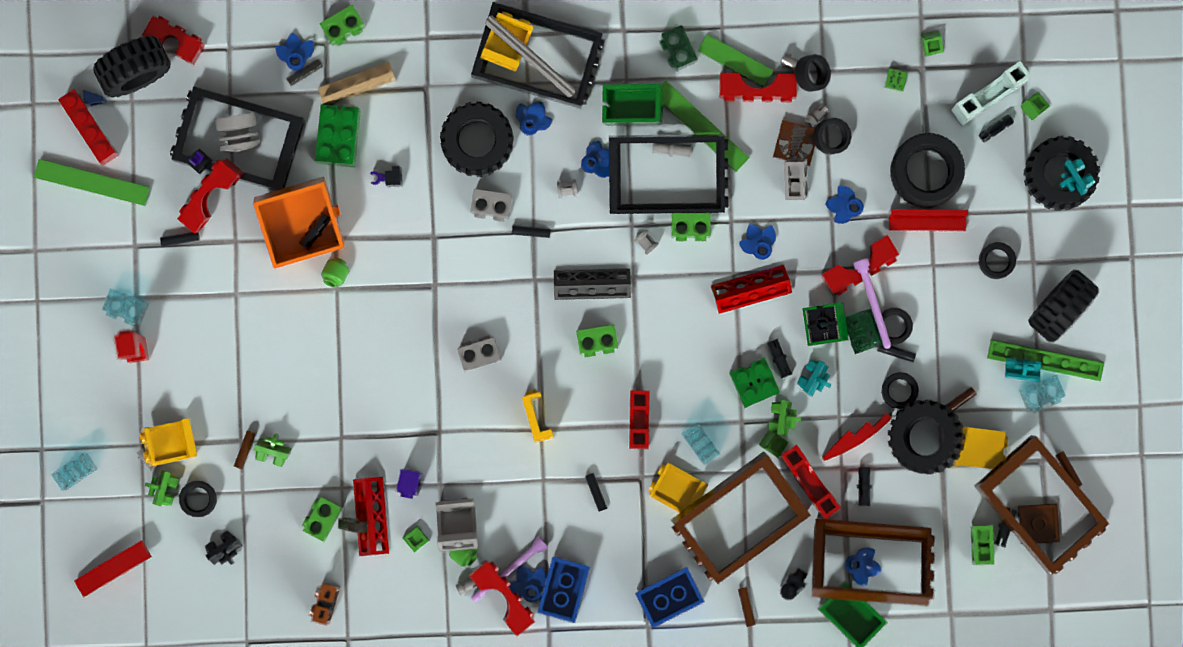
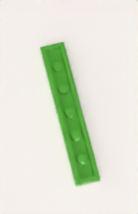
[661,81,749,172]
[34,159,150,206]
[987,339,1104,381]

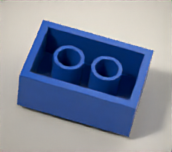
[537,557,590,623]
[635,567,704,628]

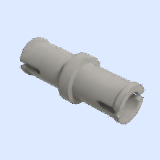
[652,143,691,157]

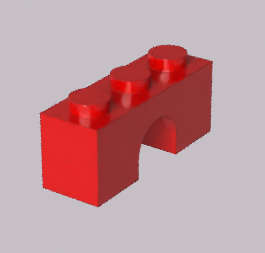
[142,16,205,66]
[629,390,650,449]

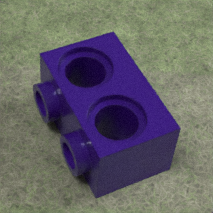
[396,469,422,499]

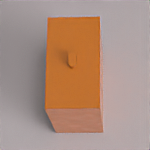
[253,176,345,269]

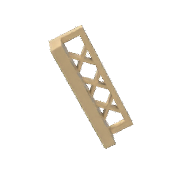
[318,62,396,105]

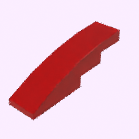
[821,413,892,461]
[74,540,152,597]

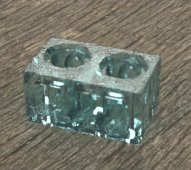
[102,288,149,326]
[1019,375,1066,413]
[681,423,720,465]
[51,453,98,491]

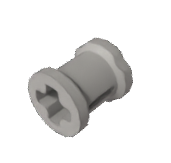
[557,180,578,198]
[634,229,659,255]

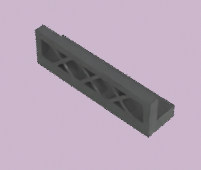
[554,268,631,300]

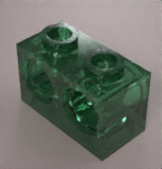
[659,25,698,72]
[846,309,883,354]

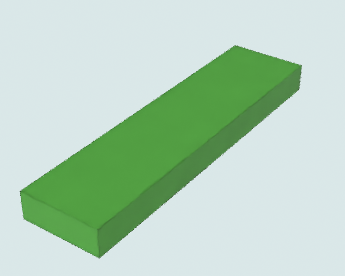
[698,34,774,88]

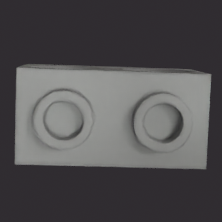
[784,159,809,200]
[470,189,512,222]
[457,335,501,372]

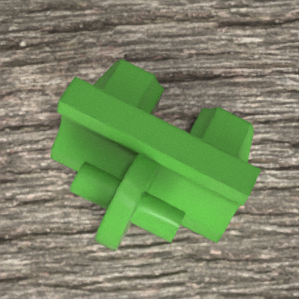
[769,400,801,436]
[253,433,292,467]
[145,470,179,506]

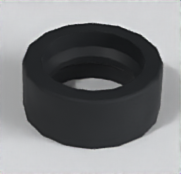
[795,54,831,92]
[813,118,852,155]
[978,242,1016,279]
[876,308,913,345]
[881,372,919,409]
[179,481,217,517]

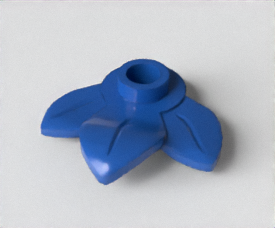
[276,33,314,71]
[516,102,553,136]
[581,141,609,178]
[825,186,864,224]
[739,224,776,260]
[845,548,882,586]
[509,566,546,602]

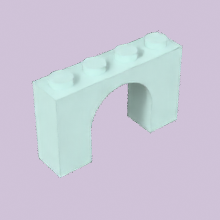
[951,61,1031,126]

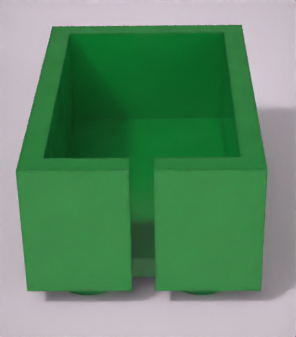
[602,84,663,126]
[315,104,361,168]
[817,581,888,647]

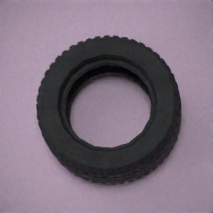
[890,133,965,208]

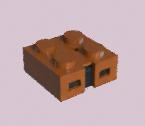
[309,583,340,625]

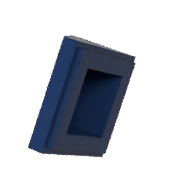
[83,90,107,107]

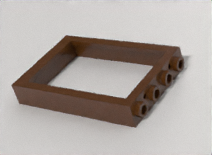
[974,435,1109,575]
[671,451,811,584]
[811,519,935,606]

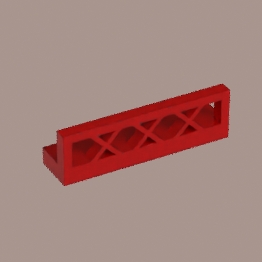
[889,209,968,231]
[710,265,792,314]
[353,477,389,556]

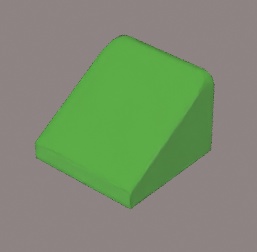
[920,30,944,56]
[1021,92,1050,120]
[759,430,789,458]

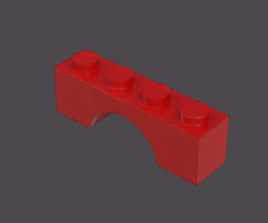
[719,73,797,103]
[58,89,119,166]
[177,158,244,234]
[821,235,900,296]
[114,329,149,363]
[780,445,841,519]
[468,560,535,636]

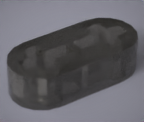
[338,517,368,533]

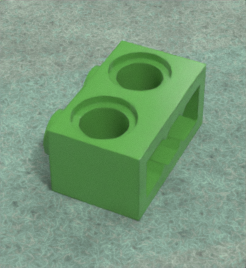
[319,4,365,46]
[672,213,710,241]
[576,325,618,357]
[302,497,343,542]
[971,525,994,565]

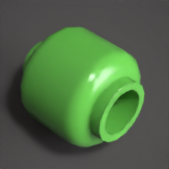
[321,258,349,288]
[449,548,478,567]

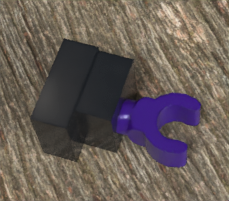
[186,148,213,174]
[370,166,403,187]

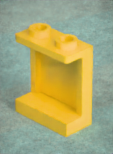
[480,12,533,72]
[522,390,554,443]
[139,418,197,467]
[953,427,1008,469]
[648,462,708,513]

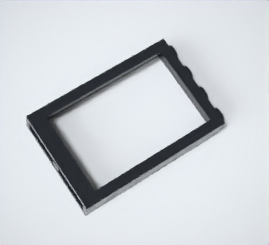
[471,2,605,109]
[170,86,305,191]
[609,134,728,214]

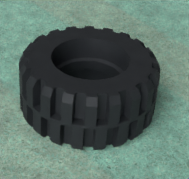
[93,36,171,98]
[440,101,514,177]
[1024,136,1100,211]
[1028,269,1099,343]
[888,400,965,475]

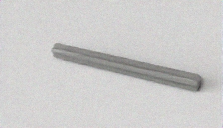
[485,16,576,97]

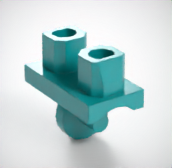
[1060,158,1095,196]
[1005,358,1041,382]
[797,360,831,397]

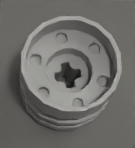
[215,112,260,152]

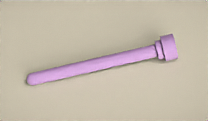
[853,258,891,349]
[471,536,549,602]

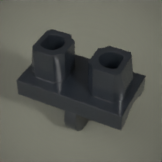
[205,531,243,565]
[780,568,808,600]

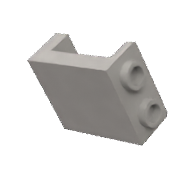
[435,498,478,552]

